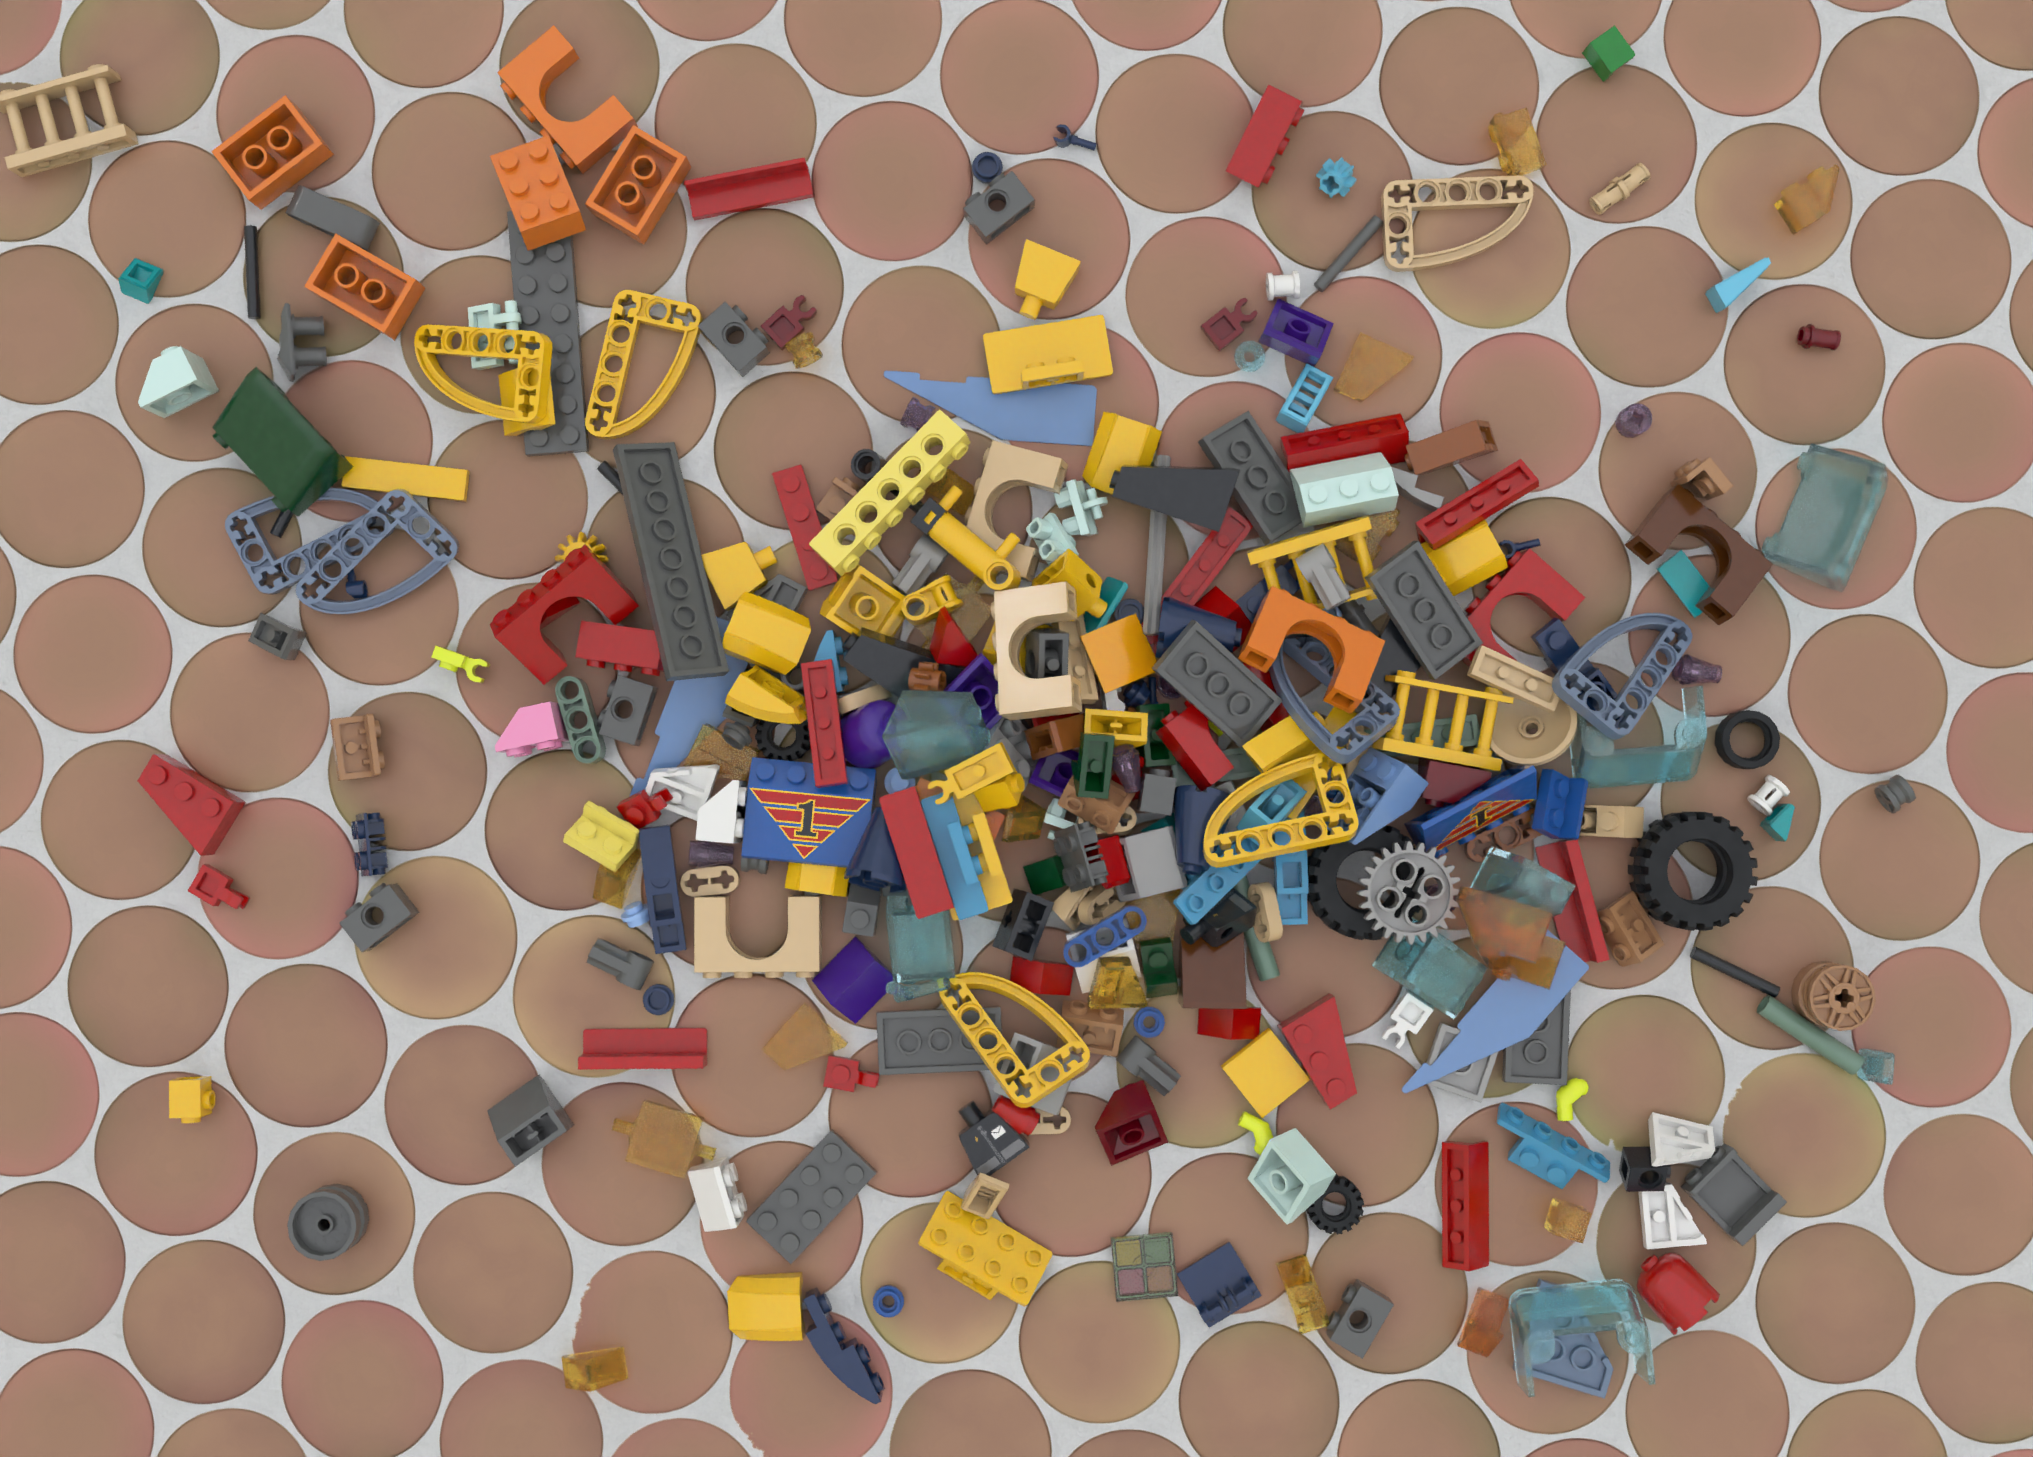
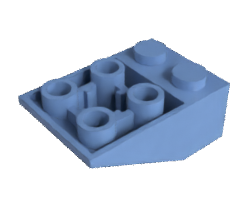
[1325,747,1429,845]

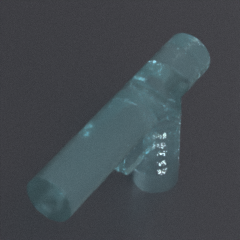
[886,977,950,1003]

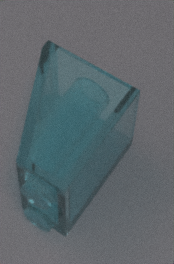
[882,690,990,780]
[1463,846,1575,929]
[886,896,955,984]
[1372,918,1488,1020]

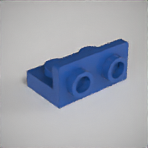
[1532,769,1588,840]

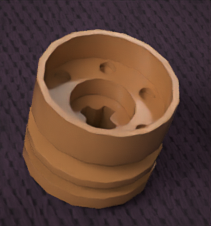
[1791,961,1876,1031]

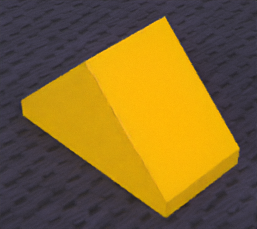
[1084,708,1148,754]

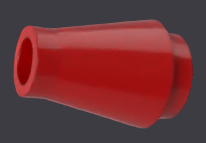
[992,1095,1041,1136]

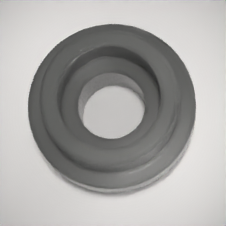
[722,722,752,750]

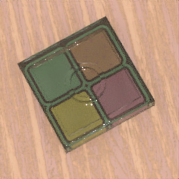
[1110,1232,1178,1302]

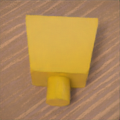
[1015,239,1081,320]
[701,542,778,611]
[1031,548,1108,621]

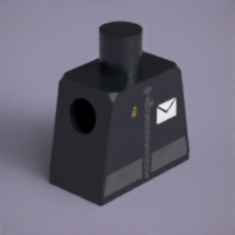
[1180,888,1257,947]
[958,1101,1030,1176]

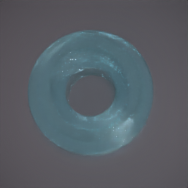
[1234,341,1265,372]

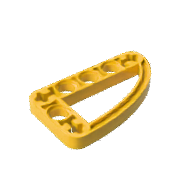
[585,290,703,439]
[414,324,553,424]
[1203,752,1359,868]
[939,972,1090,1108]

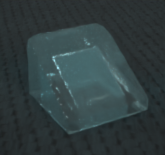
[1857,1048,1895,1085]

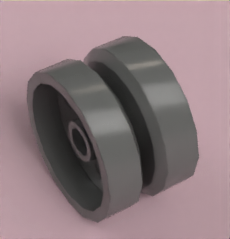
[287,1184,369,1261]

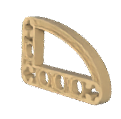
[1381,175,1533,272]

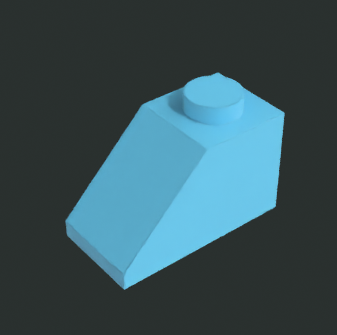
[1236,779,1307,846]

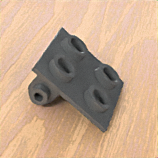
[1053,821,1109,893]

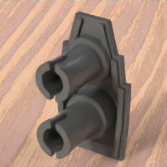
[277,303,327,382]

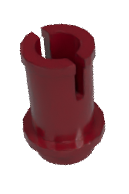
[1797,324,1841,350]

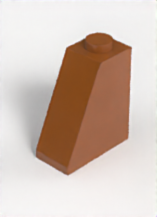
[1405,420,1498,475]
[1024,709,1102,761]

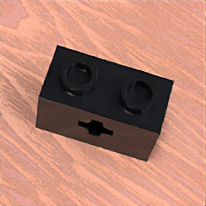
[992,888,1054,961]

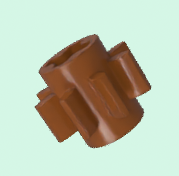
[908,662,946,701]

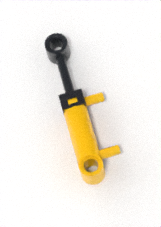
[851,449,1021,591]

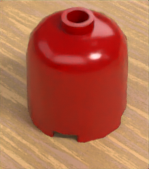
[1636,1253,1720,1335]

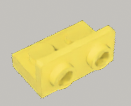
[563,801,640,872]

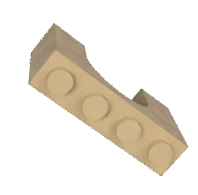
[965,440,1068,582]
[991,581,1082,721]
[694,895,822,978]

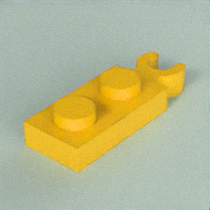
[927,742,1016,804]

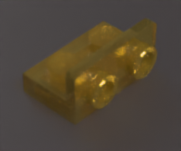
[1488,107,1547,176]

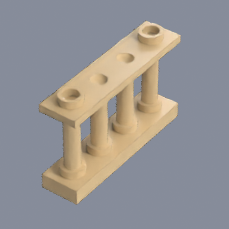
[0,64,139,177]

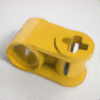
[901,575,964,625]

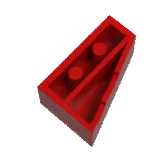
[1226,84,1305,188]
[575,621,664,676]
[137,754,246,856]
[1277,993,1357,1110]

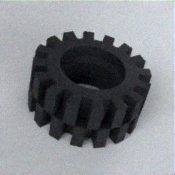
[755,719,811,761]
[1306,1174,1364,1234]

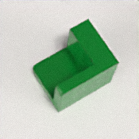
[1582,25,1635,82]

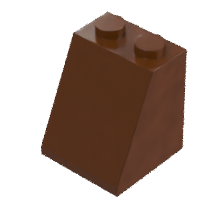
[1178,928,1247,1009]

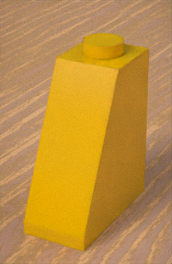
[1242,711,1328,773]

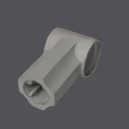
[892,533,949,595]
[1295,543,1351,611]

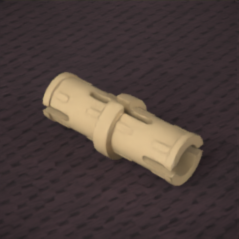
[1589,163,1651,215]

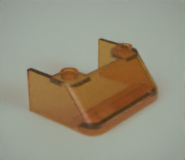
[1456,886,1566,990]

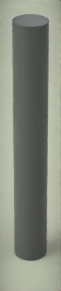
[1314,215,1383,292]

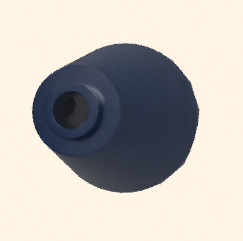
[1156,597,1242,659]
[1174,785,1231,876]
[844,807,907,893]

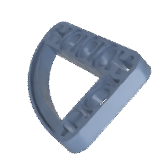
[225,488,395,594]
[295,489,459,614]
[1552,613,1692,740]
[1269,637,1400,764]

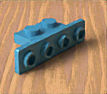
[921,793,989,920]
[1173,838,1262,925]
[1497,1102,1610,1189]

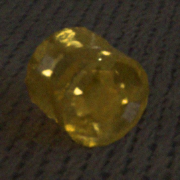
[785,332,823,369]

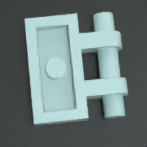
[468,300,522,370]

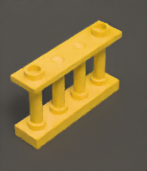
[1247,515,1377,609]
[1372,670,1514,771]

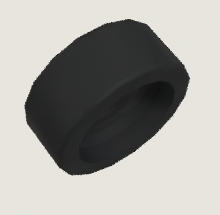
[1714,710,1780,769]

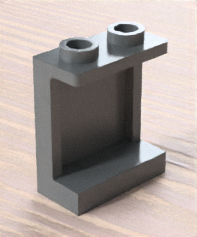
[1681,1144,1787,1246]

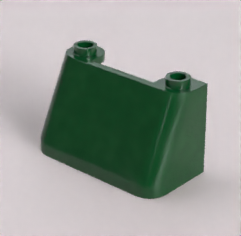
[212,367,353,517]

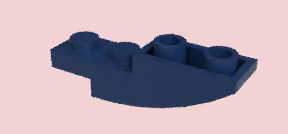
[1531,618,1626,729]
[639,825,687,954]
[803,1287,885,1404]

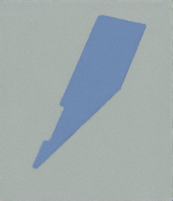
[884,371,1097,446]
[629,617,748,797]
[1402,928,1589,1093]

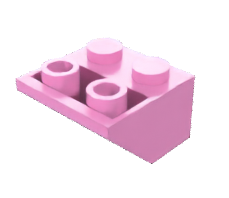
[495,702,569,758]

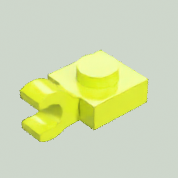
[431,646,490,683]

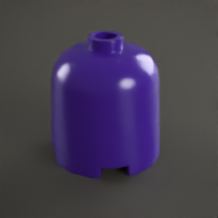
[841,700,911,769]

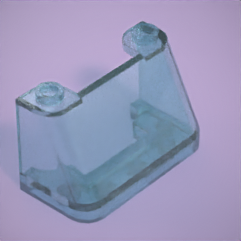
[1761,443,1888,592]

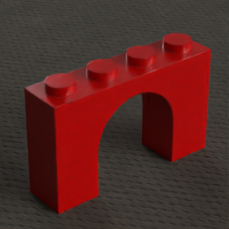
[490,544,639,685]
[1462,548,1586,667]
[1156,660,1290,791]

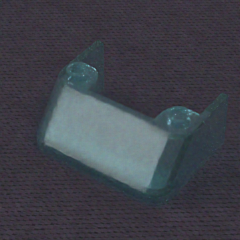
[1570,686,1707,789]
[1509,1279,1656,1397]

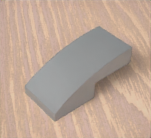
[1392,467,1444,512]

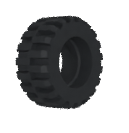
[1628,812,1758,931]
[1307,825,1428,940]

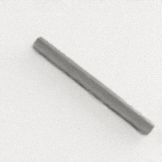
[1143,455,1171,636]

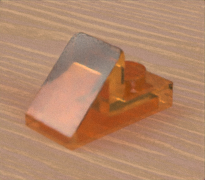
[1457,1287,1510,1357]

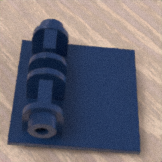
[351,813,388,876]
[1177,1242,1262,1328]

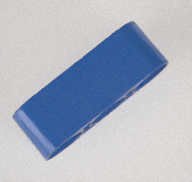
[1063,905,1147,967]

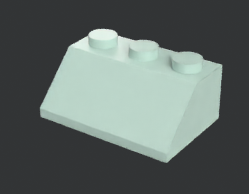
[1290,452,1399,528]

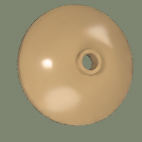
[1490,693,1578,766]

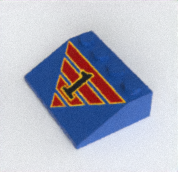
[741,757,877,868]
[1404,765,1537,858]

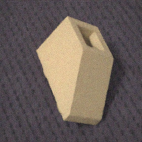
[1579,805,1644,838]

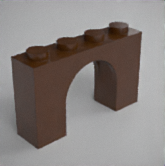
[1625,484,1773,625]

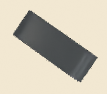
[285,185,380,251]

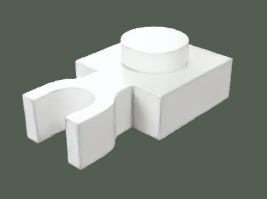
[1382,990,1434,1049]

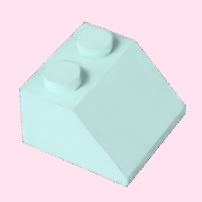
[138,346,219,418]
[1247,1128,1336,1225]

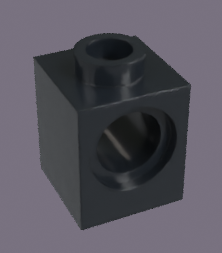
[1619,1146,1671,1192]

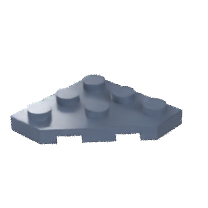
[1512,1278,1614,1399]

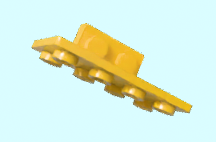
[983,315,1113,395]
[921,792,1013,921]
[918,1191,1052,1307]

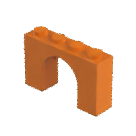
[497,25,638,174]
[1238,586,1385,714]

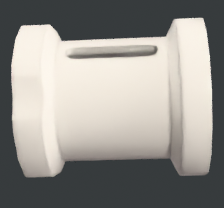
[1266,271,1300,301]
[1747,775,1790,816]

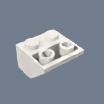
[696,780,748,844]
[1066,917,1142,994]
[687,1156,747,1232]

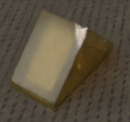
[915,468,976,517]
[1001,794,1047,842]
[592,848,641,909]
[561,1346,628,1392]

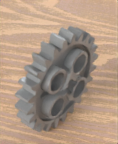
[1357,841,1462,944]

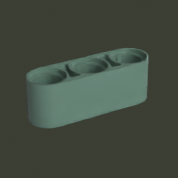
[555,676,606,764]

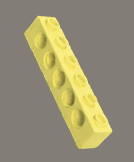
[809,409,971,576]

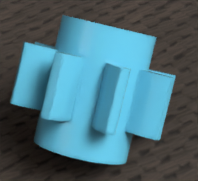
[1316,157,1357,198]

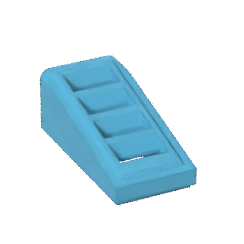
[1705,257,1771,313]
[1276,363,1334,433]

